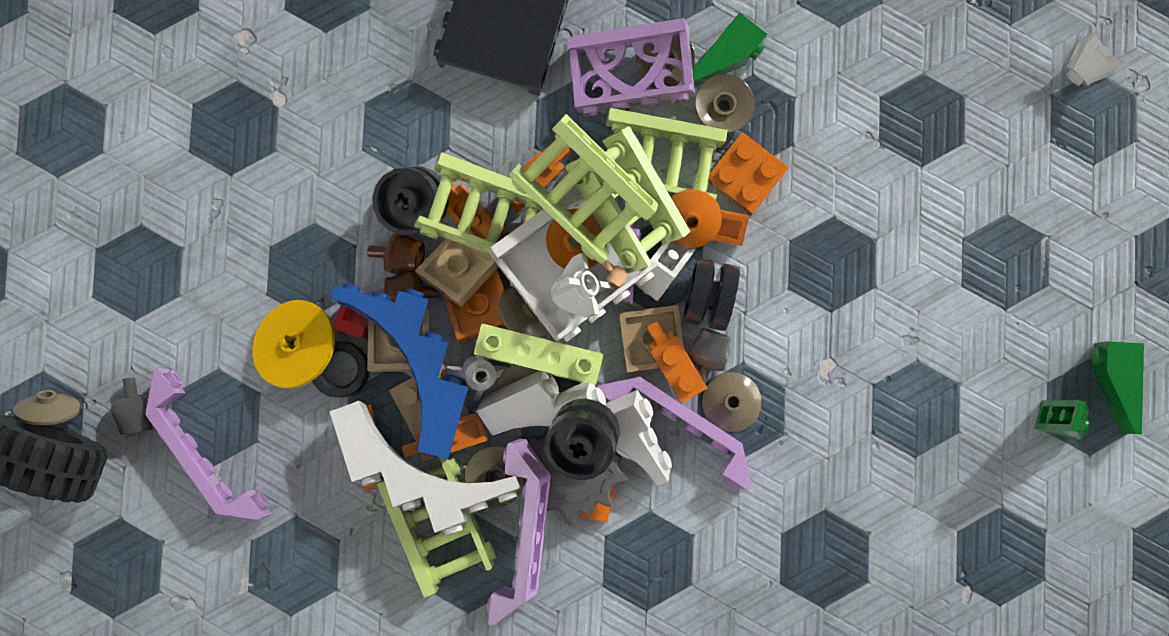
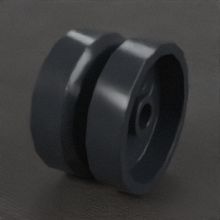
[372,166,449,235]
[683,257,740,331]
[544,398,620,480]

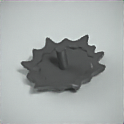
[526,426,629,526]

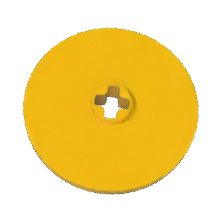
[252,300,335,389]

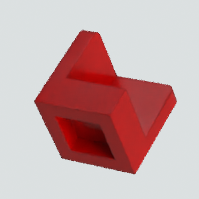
[333,306,368,340]

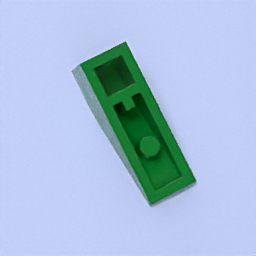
[693,12,767,88]
[1091,341,1144,435]
[1034,400,1089,440]

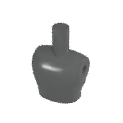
[689,328,731,384]
[111,377,153,435]

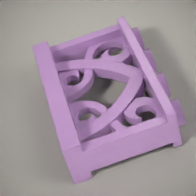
[567,18,696,116]

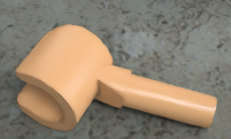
[595,259,627,289]

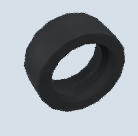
[312,341,370,398]

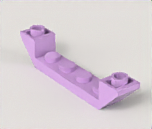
[145,368,271,520]
[596,377,752,491]
[487,438,551,625]

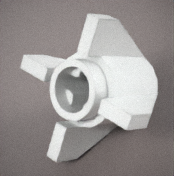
[1066,32,1125,87]
[551,253,611,318]
[446,339,507,401]

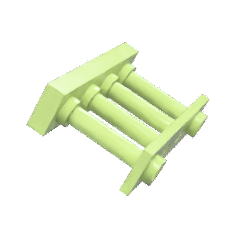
[602,108,728,200]
[509,114,658,264]
[565,126,690,274]
[414,152,543,254]
[474,324,604,386]
[377,457,497,598]

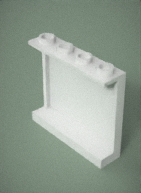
[489,186,659,342]

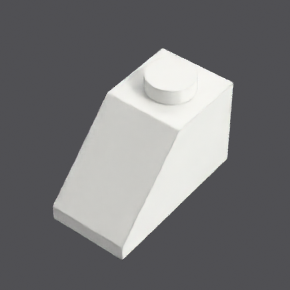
[635,242,696,301]

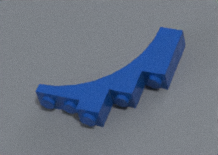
[331,283,468,460]

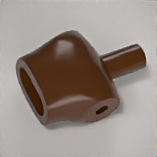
[367,233,425,274]
[384,272,441,302]

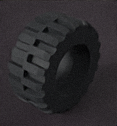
[0,415,108,503]

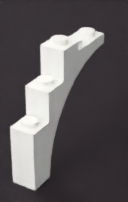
[476,371,672,486]
[330,401,523,536]

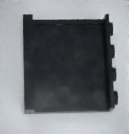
[434,0,569,96]

